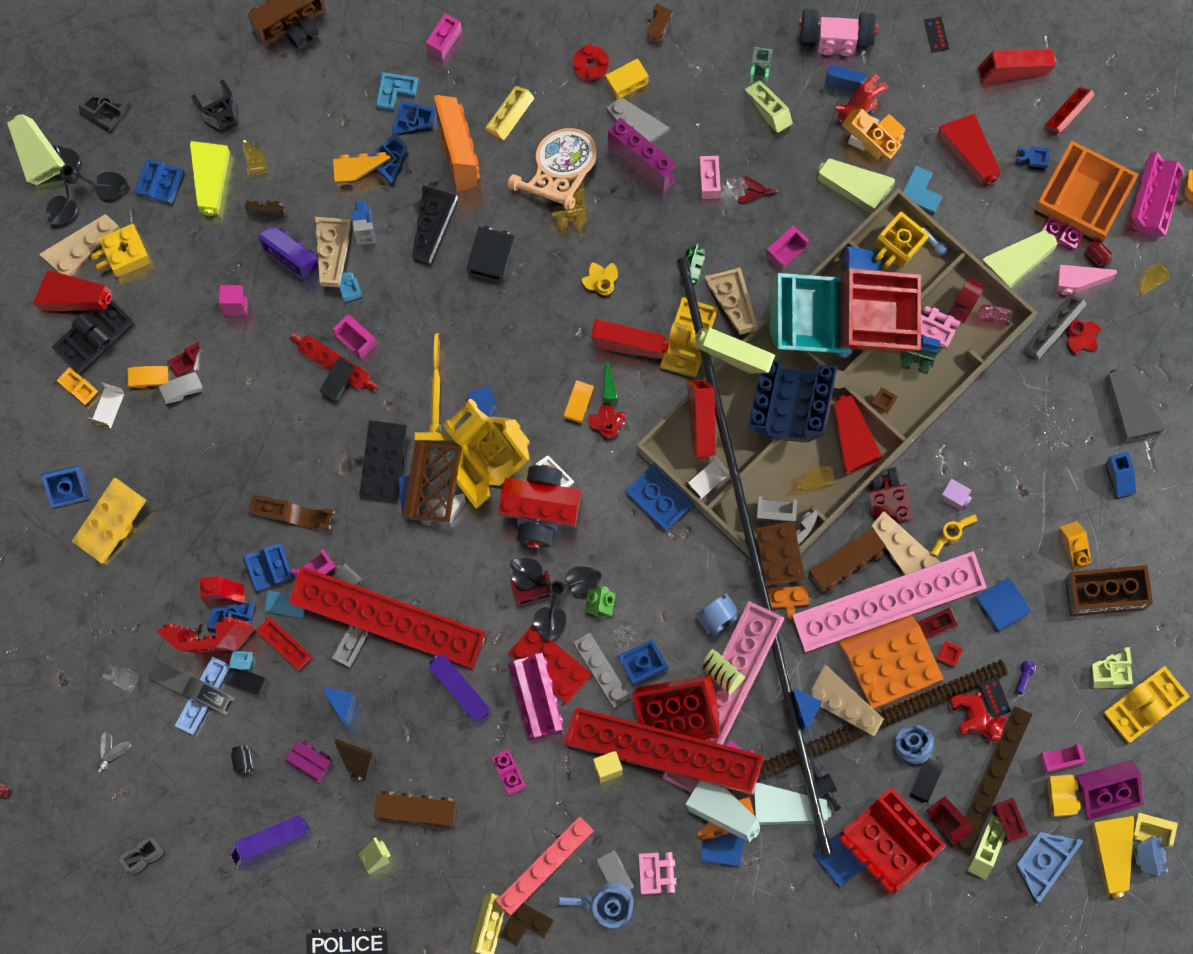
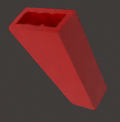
[977,49,1056,84]
[938,114,1001,185]
[33,270,113,311]
[591,319,669,359]
[687,379,716,459]
[833,395,882,476]

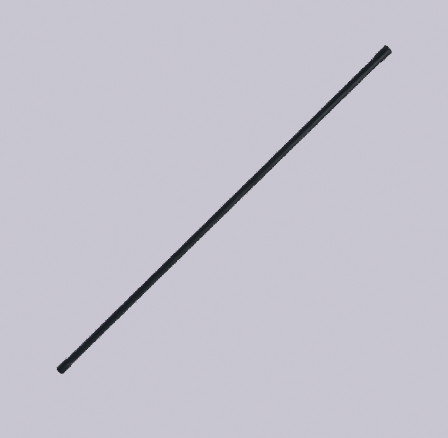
[677,257,833,856]

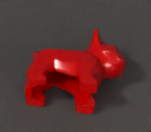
[835,74,888,124]
[949,692,1007,742]

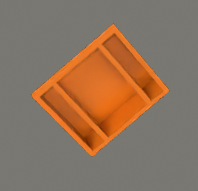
[434,95,480,192]
[1035,141,1139,242]
[838,615,944,711]

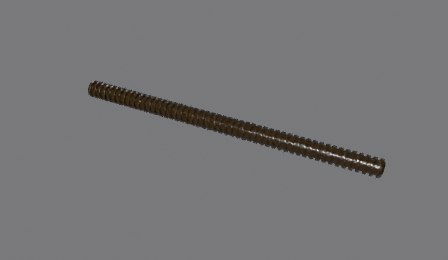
[726,659,1008,794]

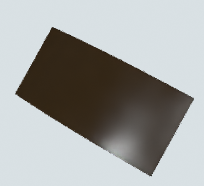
[244,200,287,218]

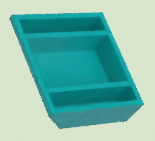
[769,273,849,354]

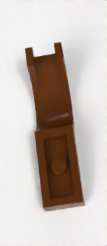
[248,495,335,530]

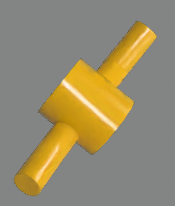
[931,514,978,557]

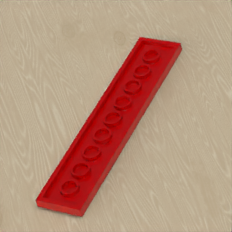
[288,566,486,669]
[564,707,764,795]

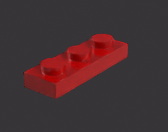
[1045,87,1095,133]
[256,617,312,671]

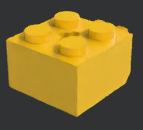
[873,212,930,269]
[91,224,151,277]

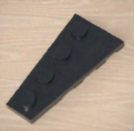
[412,185,458,264]

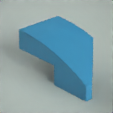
[339,271,363,302]

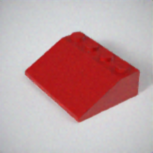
[631,674,720,740]

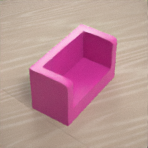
[426,14,461,60]
[766,225,809,271]
[219,285,247,316]
[333,314,377,360]
[291,549,336,580]
[1038,743,1086,775]

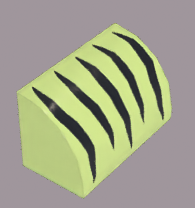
[701,649,746,695]

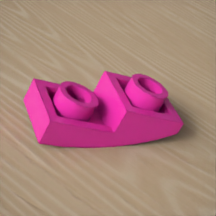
[1040,216,1084,250]
[491,749,527,796]

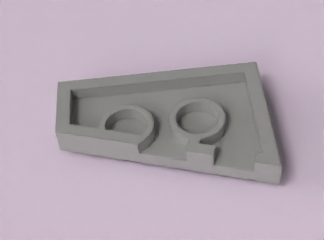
[606,97,669,143]

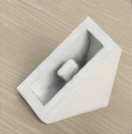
[428,494,466,524]

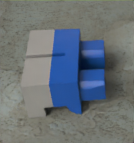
[352,201,376,245]

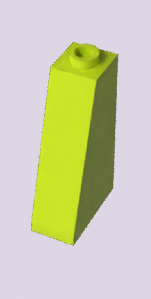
[190,141,230,216]

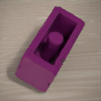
[285,740,332,783]

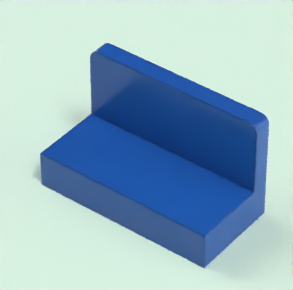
[825,64,866,91]

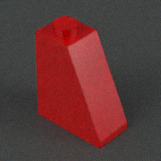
[199,576,245,607]

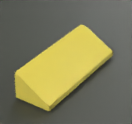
[485,86,534,140]
[470,893,505,954]

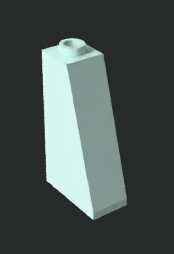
[686,781,760,842]
[753,783,831,825]

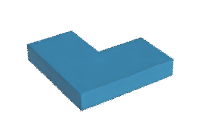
[375,72,419,111]
[904,166,942,214]

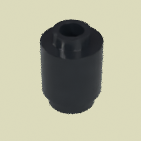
[231,745,253,776]

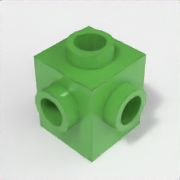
[585,586,616,617]

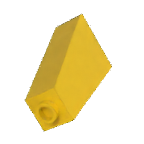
[1091,816,1134,898]

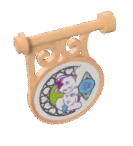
[508,128,597,210]

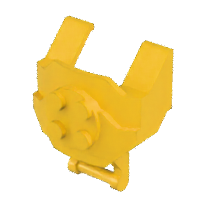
[443,399,530,508]

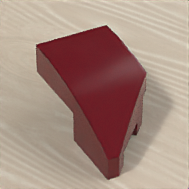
[167,342,200,378]

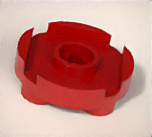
[573,44,609,82]

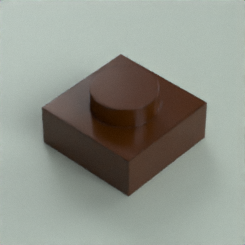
[871,387,898,414]

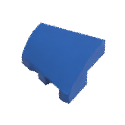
[391,100,436,134]
[369,133,408,184]
[207,601,255,634]

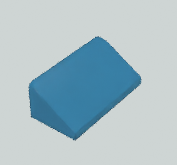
[265,591,305,619]

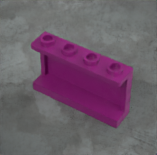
[608,118,676,193]

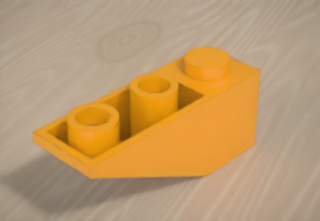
[842,109,901,159]
[333,152,391,183]

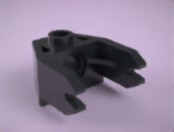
[191,80,237,130]

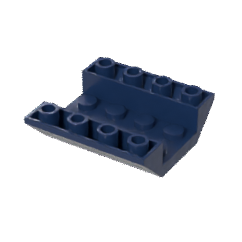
[748,361,838,443]

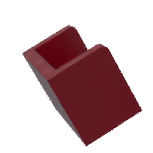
[510,570,551,606]
[927,796,972,846]
[992,797,1028,844]

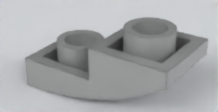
[158,372,203,404]
[796,510,818,546]
[597,850,634,889]

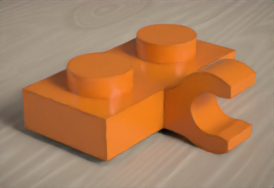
[768,586,809,621]

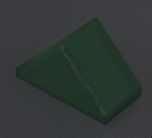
[750,47,773,77]

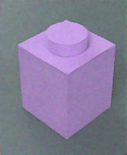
[940,479,972,511]

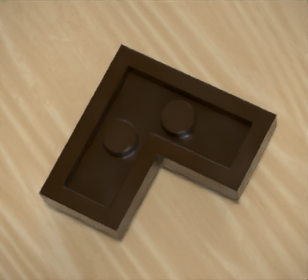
[499,903,554,946]

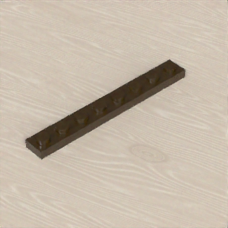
[951,706,1033,857]

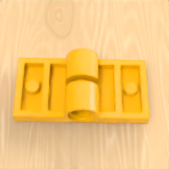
[660,297,718,379]
[72,478,146,564]
[1103,666,1190,744]

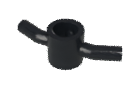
[810,760,841,811]

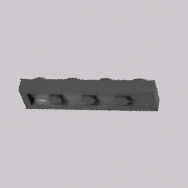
[1024,295,1087,358]

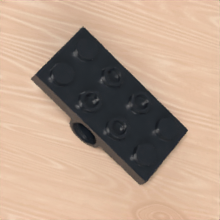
[52,300,134,374]
[359,420,408,501]

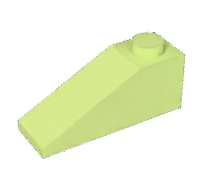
[745,81,793,133]
[968,815,1006,880]

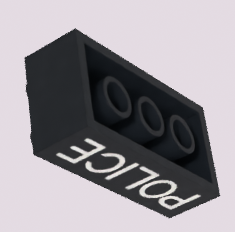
[306,927,391,954]

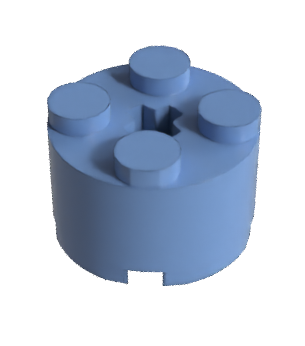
[695,593,740,636]
[592,882,634,928]

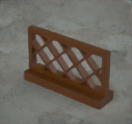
[403,441,462,523]

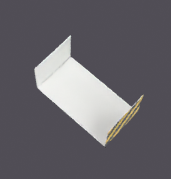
[88,383,124,429]
[685,456,729,500]

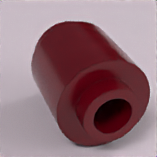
[1085,240,1113,267]

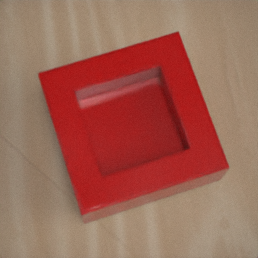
[937,641,963,668]

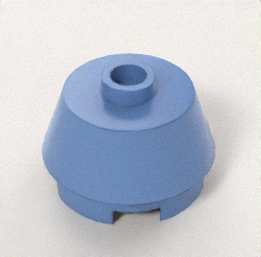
[895,725,934,764]
[1135,836,1168,876]

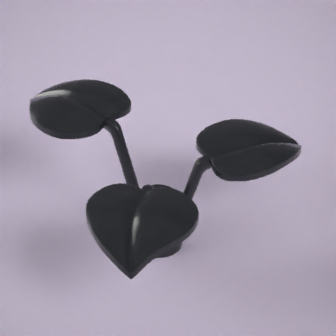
[46,144,127,225]
[510,558,602,641]

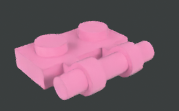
[921,306,961,349]
[639,852,676,895]

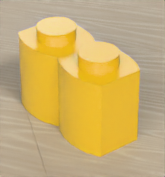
[1047,775,1081,817]

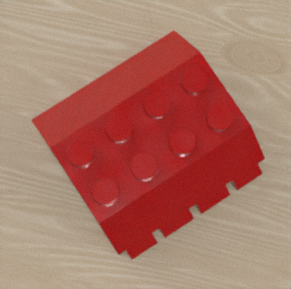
[838,787,946,895]

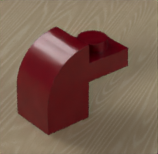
[948,277,985,323]

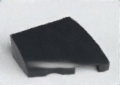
[79,94,130,132]

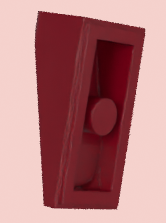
[917,607,959,640]

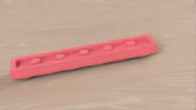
[496,817,594,916]

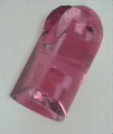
[977,304,1012,326]

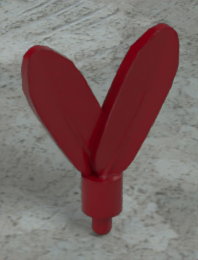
[738,176,777,203]

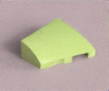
[1092,647,1133,689]

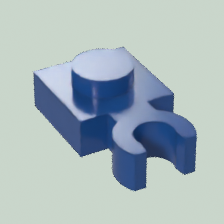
[1016,146,1050,168]

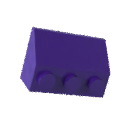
[257,226,319,281]

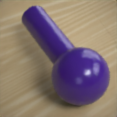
[1015,660,1036,695]

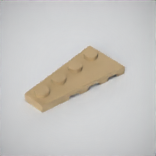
[39,214,120,276]
[315,217,353,287]
[704,267,758,335]
[870,511,940,575]
[809,665,884,736]

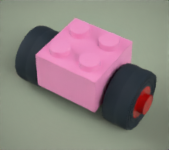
[798,9,878,56]

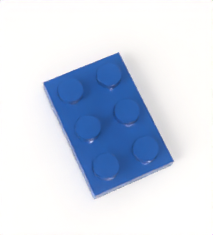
[625,465,693,532]

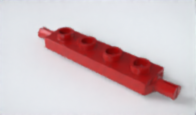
[289,332,378,392]

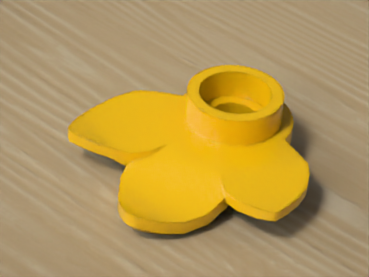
[582,262,618,296]

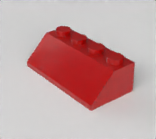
[498,477,582,528]

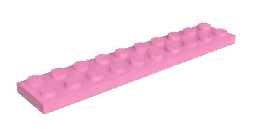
[792,551,987,652]
[662,601,784,793]

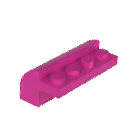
[1131,151,1184,236]
[507,653,563,739]

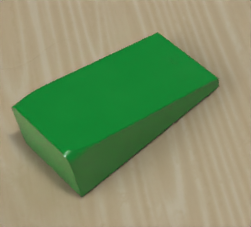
[603,362,618,405]

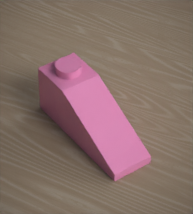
[1056,265,1117,295]

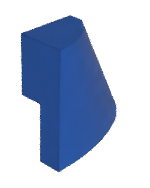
[700,833,744,867]

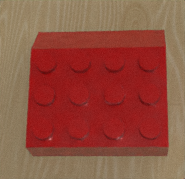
[841,269,921,352]

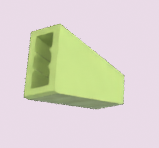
[7,115,65,185]
[817,158,895,214]
[982,230,1058,288]
[694,328,775,374]

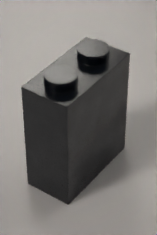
[466,226,515,283]

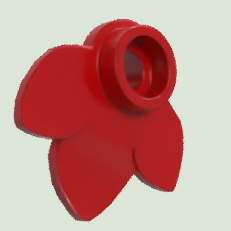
[1067,320,1101,354]
[588,404,626,438]

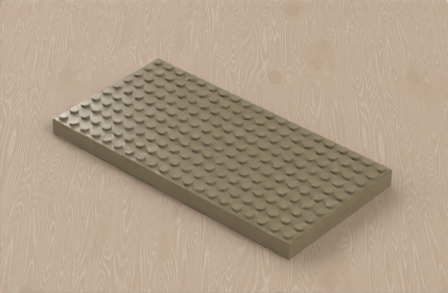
[636,188,1038,571]

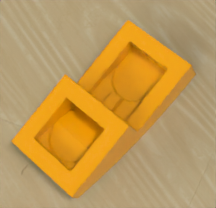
[127,366,168,388]
[57,367,98,405]
[563,380,594,423]

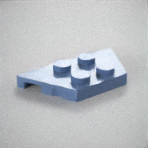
[1017,832,1083,904]

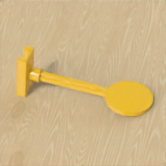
[415,333,454,444]

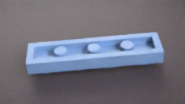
[175,656,230,735]

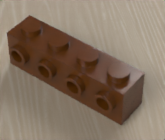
[808,528,886,593]
[374,791,457,828]

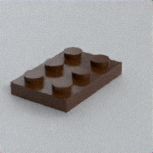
[755,521,805,586]

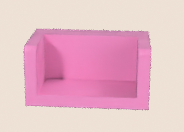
[699,156,721,199]

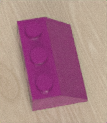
[1076,760,1144,820]

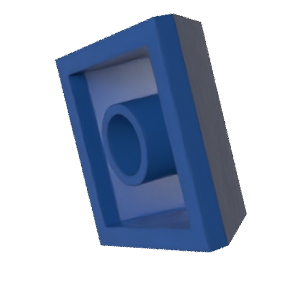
[41,465,89,508]
[322,688,356,729]
[793,689,822,734]

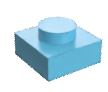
[230,651,253,670]

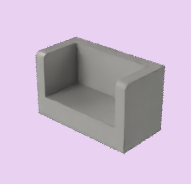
[756,496,797,524]

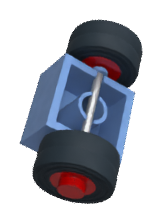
[517,465,563,548]

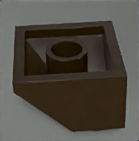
[334,739,376,782]

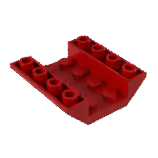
[157,617,255,655]

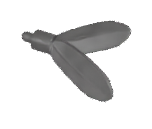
[96,731,130,773]

